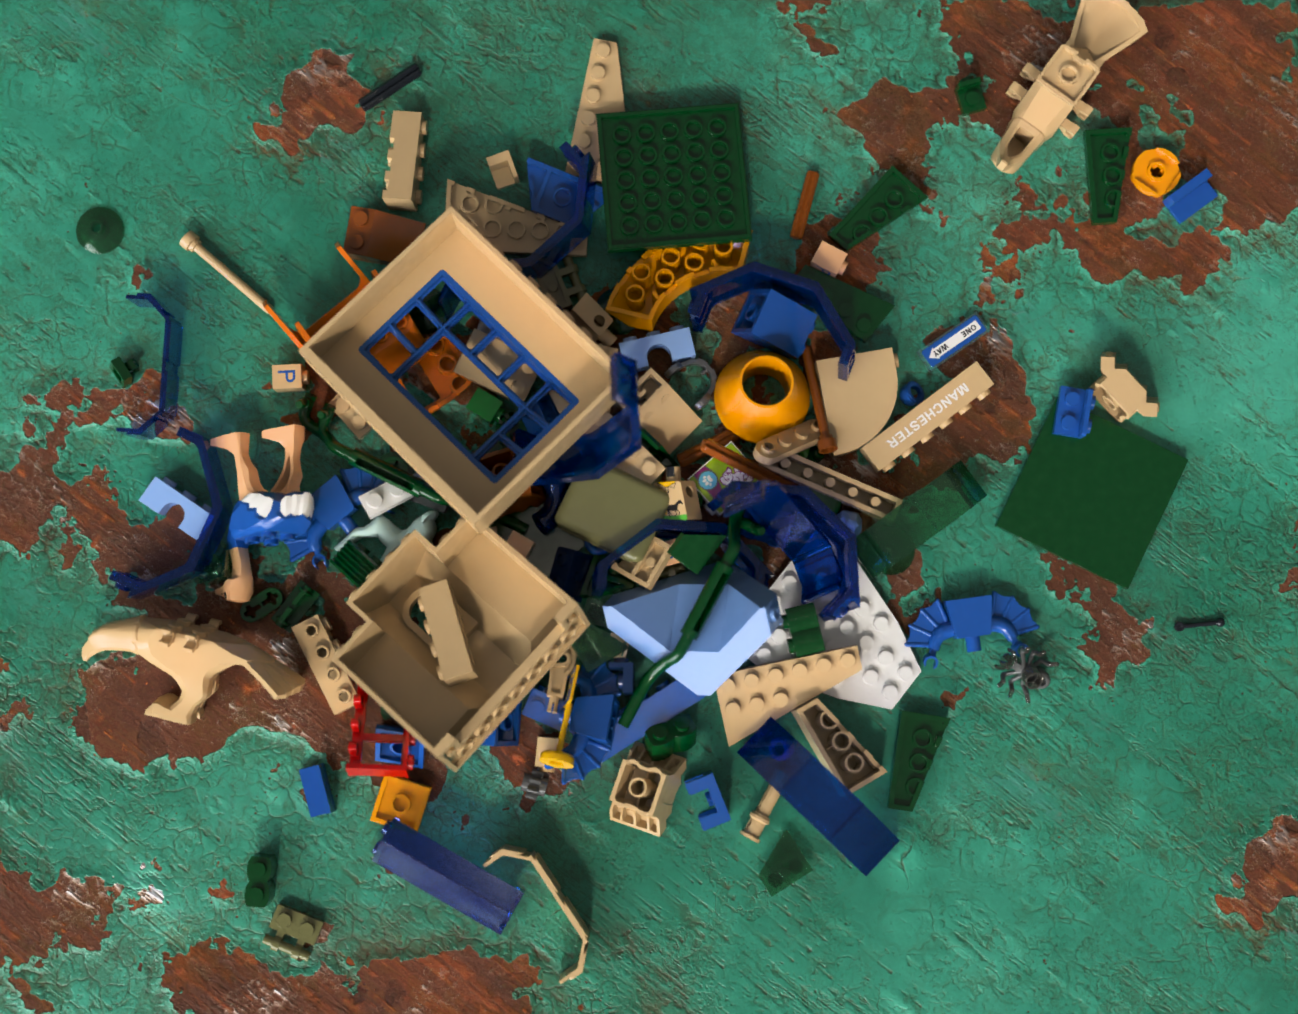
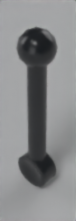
[1174,617,1225,631]

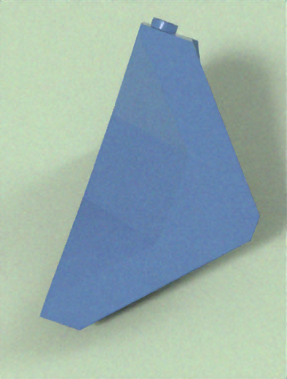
[602,562,783,696]

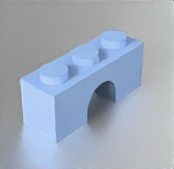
[619,325,696,374]
[139,476,220,543]

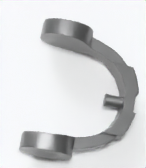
[664,358,717,411]

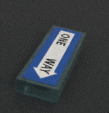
[917,312,990,372]

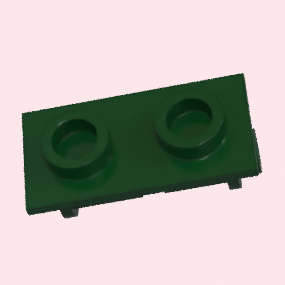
[271,580,320,633]

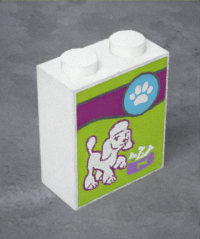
[687,441,759,517]

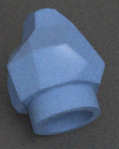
[833,510,862,540]

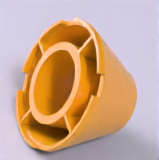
[714,350,810,444]

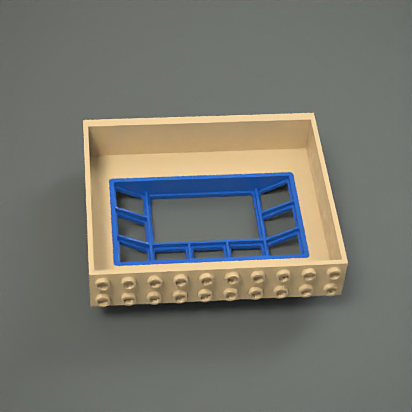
[298,206,630,535]

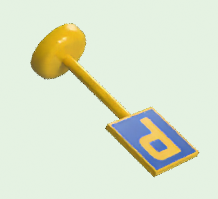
[540,664,580,769]

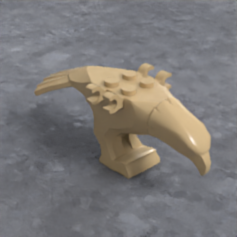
[991,0,1149,174]
[82,613,306,725]

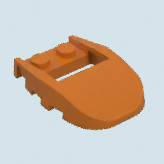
[398,336,472,414]

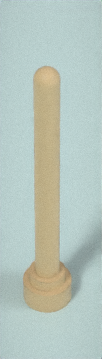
[179,230,273,314]

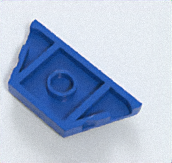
[527,157,604,228]

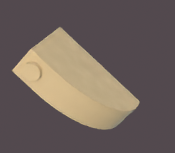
[814,347,899,458]

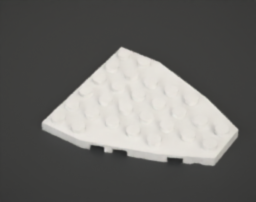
[748,528,921,710]

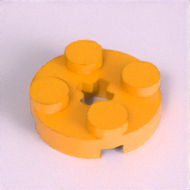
[1130,148,1181,198]

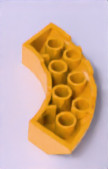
[605,230,753,332]

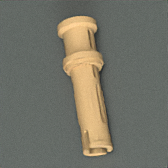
[739,769,790,844]

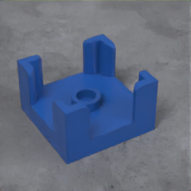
[684,770,731,831]

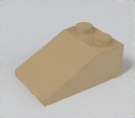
[453,328,537,403]

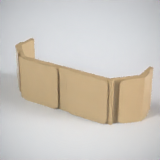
[483,844,590,984]

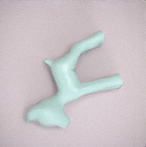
[334,511,439,562]

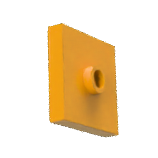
[370,776,432,835]

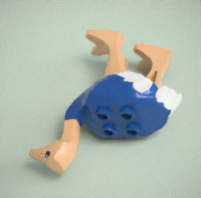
[210,424,314,603]

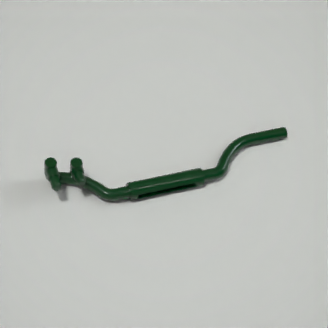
[295,392,530,535]
[618,493,777,728]

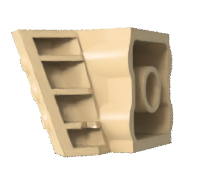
[1089,351,1160,423]
[609,741,687,837]

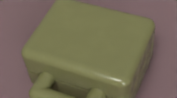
[555,455,669,563]

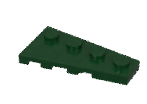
[1083,127,1133,226]
[828,165,928,252]
[790,265,895,344]
[887,710,950,812]

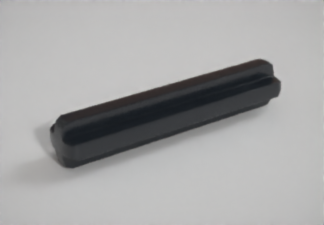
[358,63,422,111]

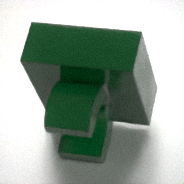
[111,357,139,389]

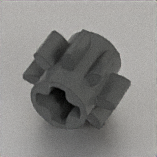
[520,769,549,800]

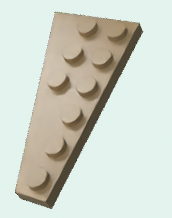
[565,38,625,184]
[445,179,588,257]
[716,644,862,747]

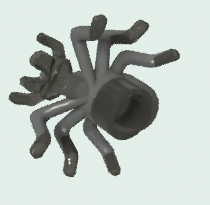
[994,647,1059,703]

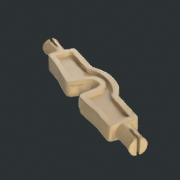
[546,643,577,714]

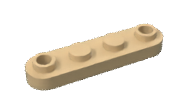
[753,419,820,465]

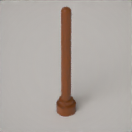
[802,345,838,454]

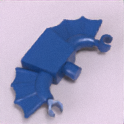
[284,467,395,570]
[904,591,1040,669]
[544,652,622,785]

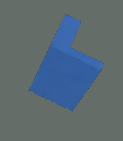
[1163,168,1218,224]
[299,763,336,817]

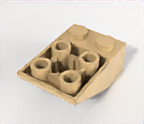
[617,368,702,455]

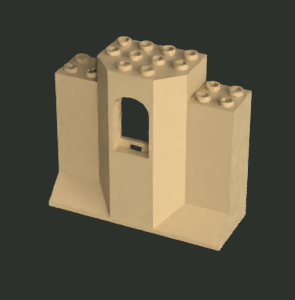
[331,516,591,773]

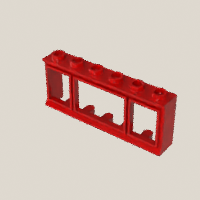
[345,684,417,778]

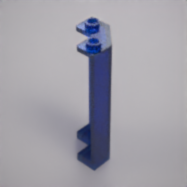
[372,817,525,935]

